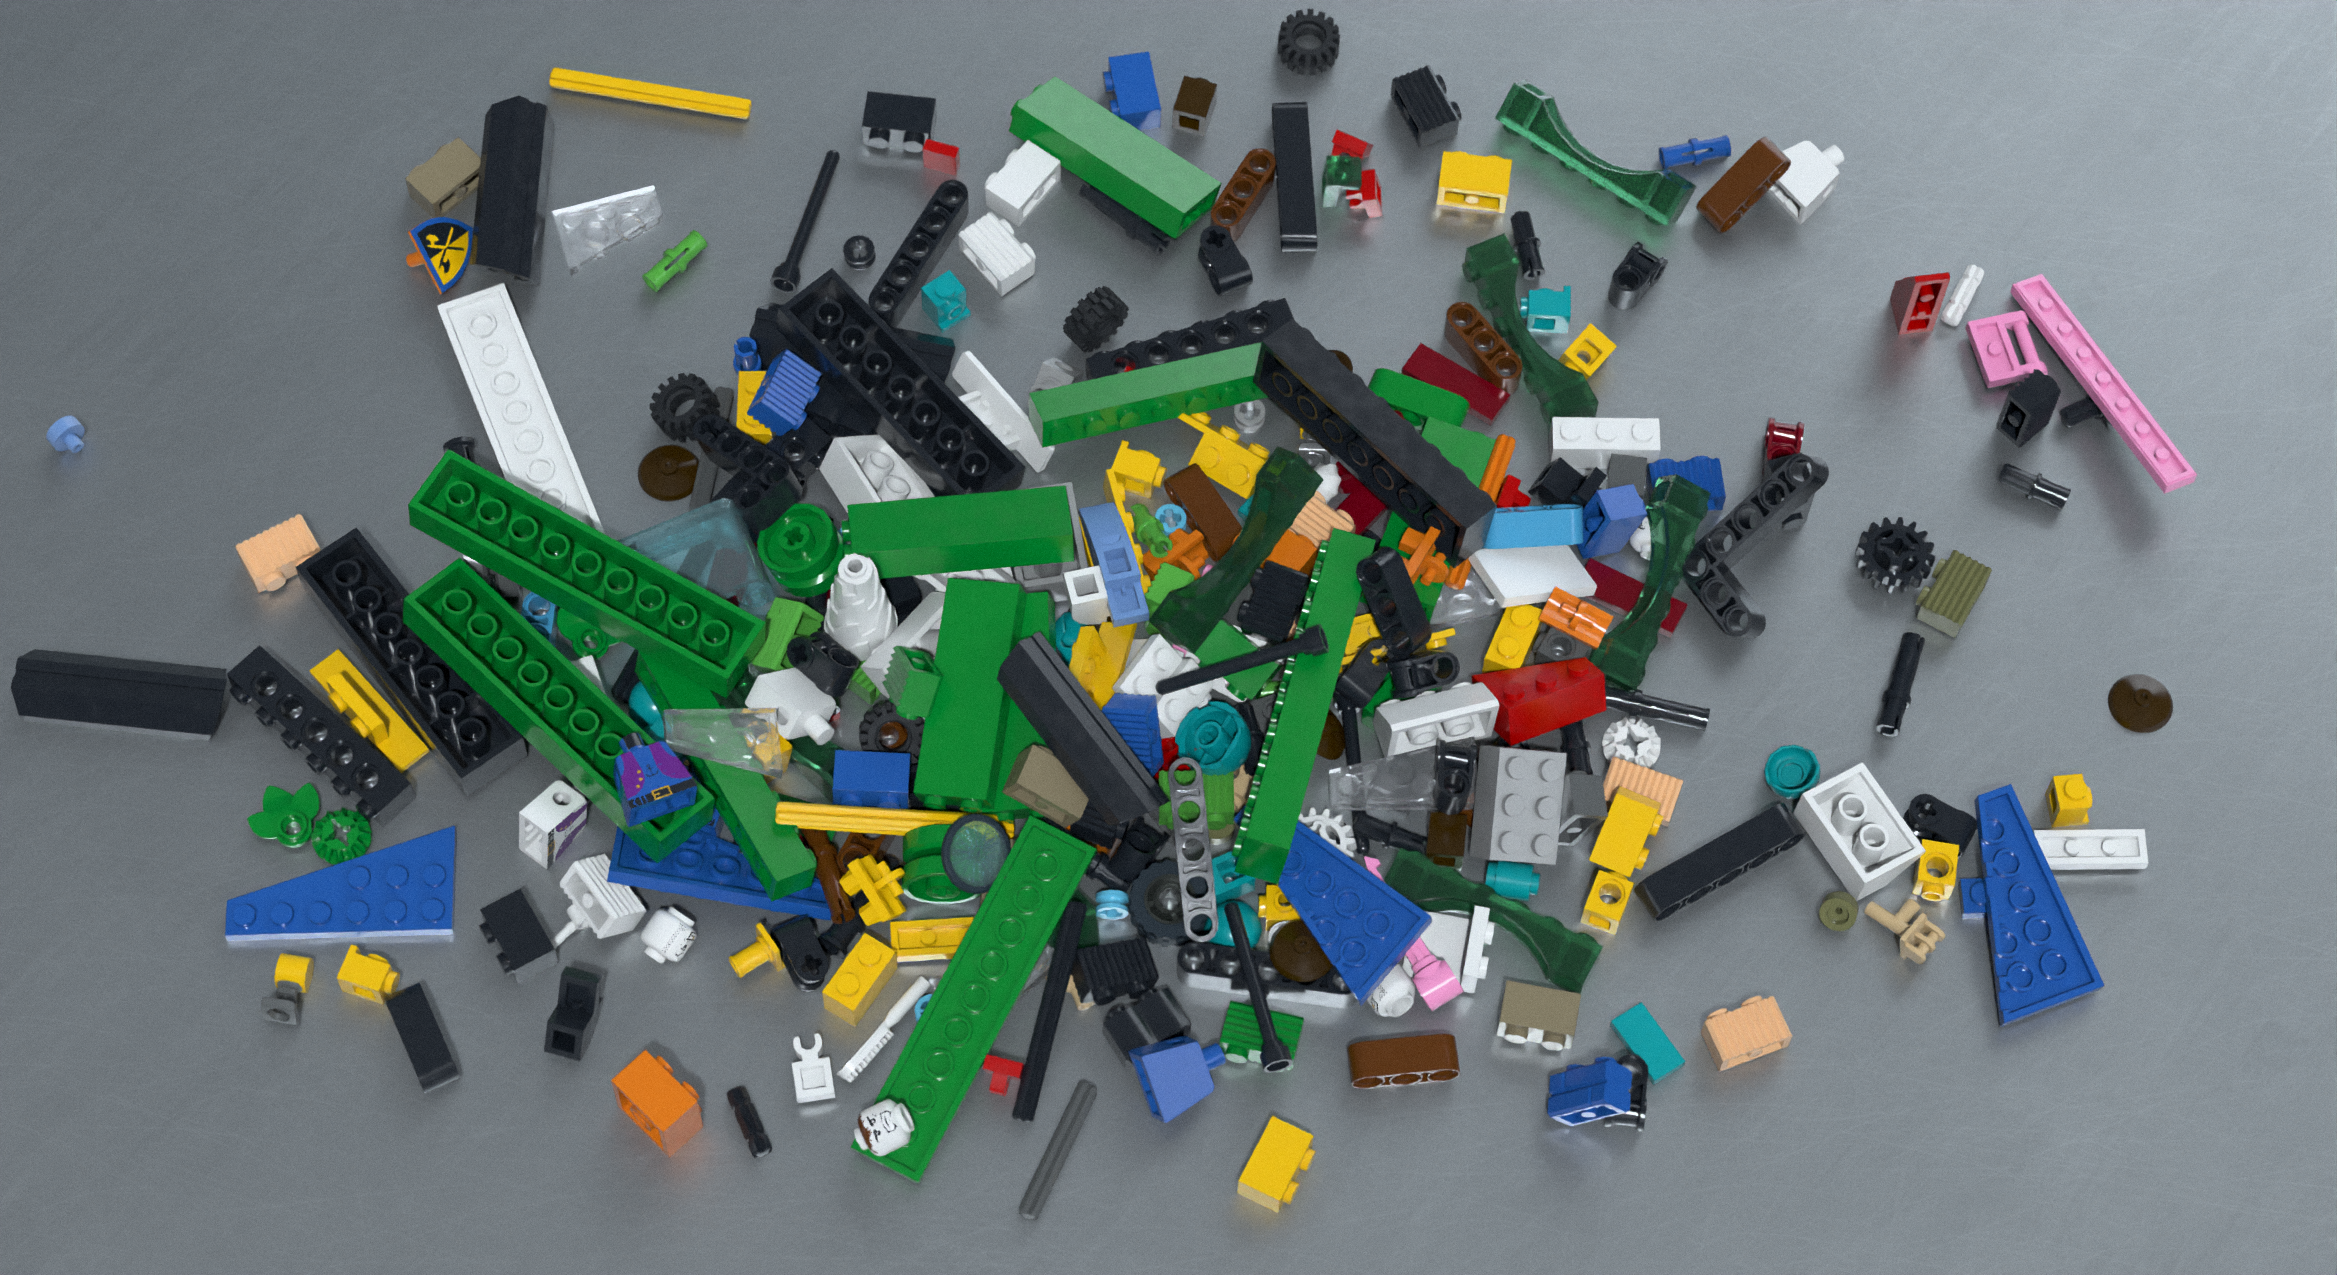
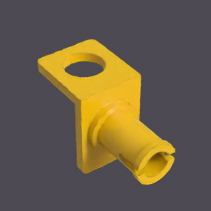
[728,922,785,978]

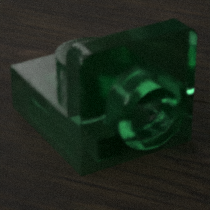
[1322,155,1362,207]

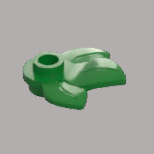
[557,608,622,661]
[247,783,320,848]

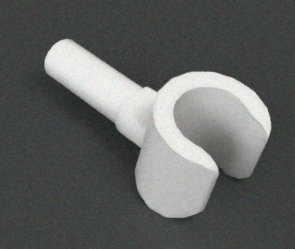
[550,904,589,949]

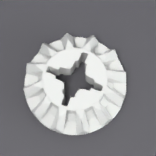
[1602,716,1661,769]

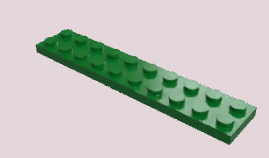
[850,815,1097,1185]

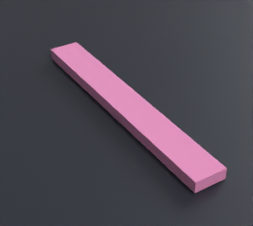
[2010,274,2197,494]

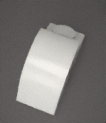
[1063,565,1110,625]

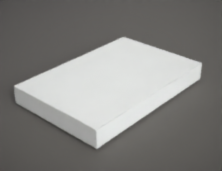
[1468,545,1597,608]

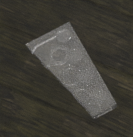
[1328,736,1477,810]

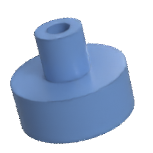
[46,415,85,453]

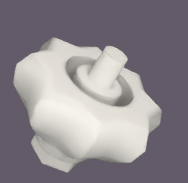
[1301,463,1342,504]

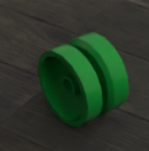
[757,503,847,597]
[902,824,984,904]

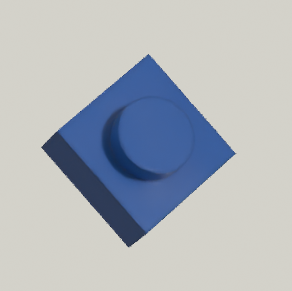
[1958,878,1988,919]

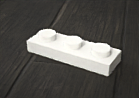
[2033,829,2149,870]

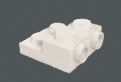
[1112,634,1214,739]

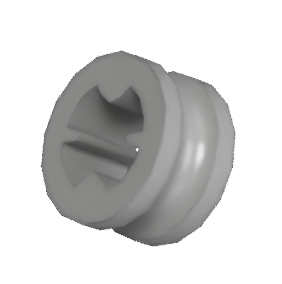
[1234,400,1265,433]

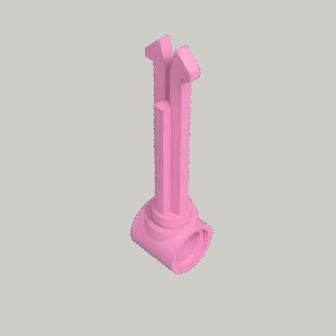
[1364,856,1464,1011]

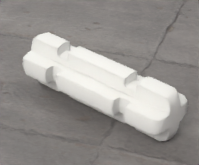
[1941,264,1984,326]

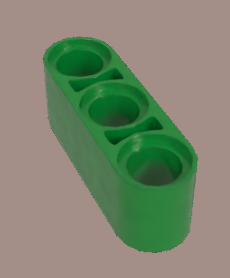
[1368,368,1470,431]

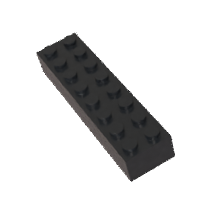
[776,268,1026,497]
[1253,319,1497,568]
[296,527,528,797]

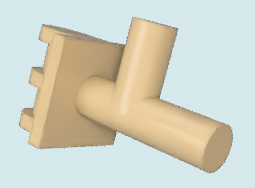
[1864,899,1946,964]

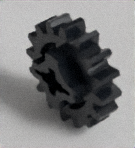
[1855,517,1935,594]

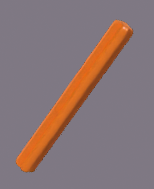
[1445,434,1516,590]

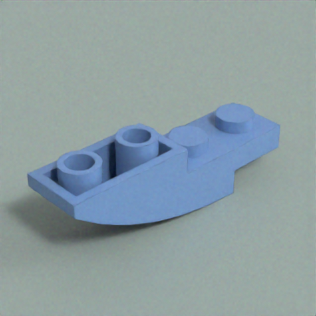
[1078,502,1149,627]

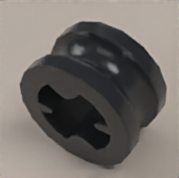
[843,235,876,270]

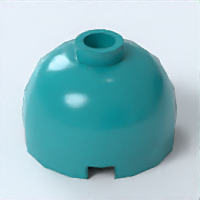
[1175,701,1251,776]

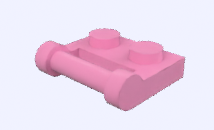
[1965,311,2048,388]

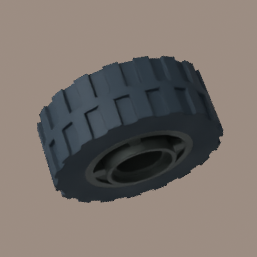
[1128,860,1208,947]

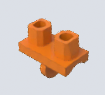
[1398,526,1449,586]
[1143,528,1209,585]
[1538,586,1614,650]

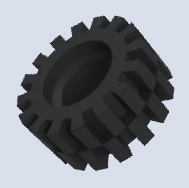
[1278,9,1340,76]
[1063,286,1129,353]
[649,373,720,443]
[859,700,924,764]

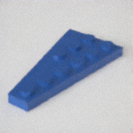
[1974,784,2105,1027]
[1234,805,1432,1006]
[225,826,457,941]
[607,826,831,921]

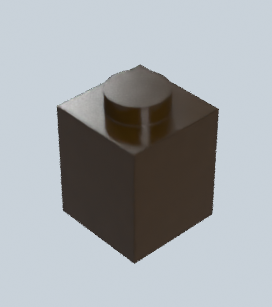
[1172,76,1217,136]
[1424,811,1467,871]

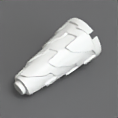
[824,553,898,661]

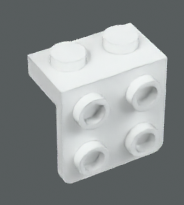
[1402,905,1495,993]

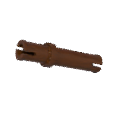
[801,829,855,924]

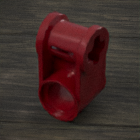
[1762,417,1805,478]

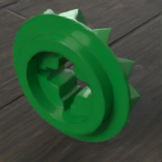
[311,807,372,865]

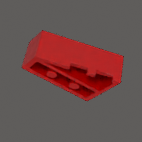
[1472,657,1606,746]

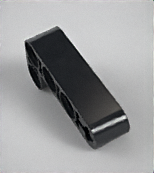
[692,414,803,531]

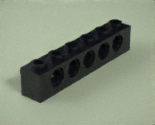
[1086,298,1294,380]
[227,645,416,828]

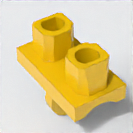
[839,854,906,926]

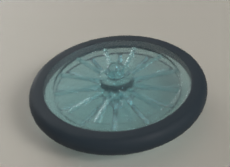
[941,814,1011,894]

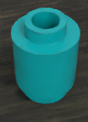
[1485,861,1540,902]

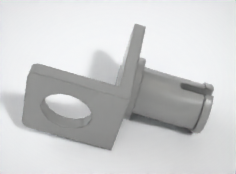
[1027,358,1085,407]

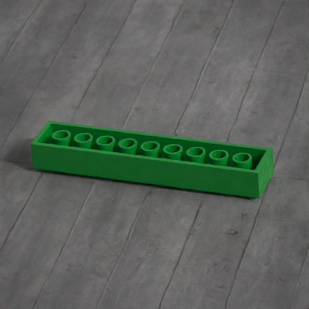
[408,449,766,699]
[1231,528,1376,884]
[403,557,715,863]

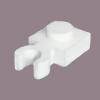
[792,1033,835,1104]

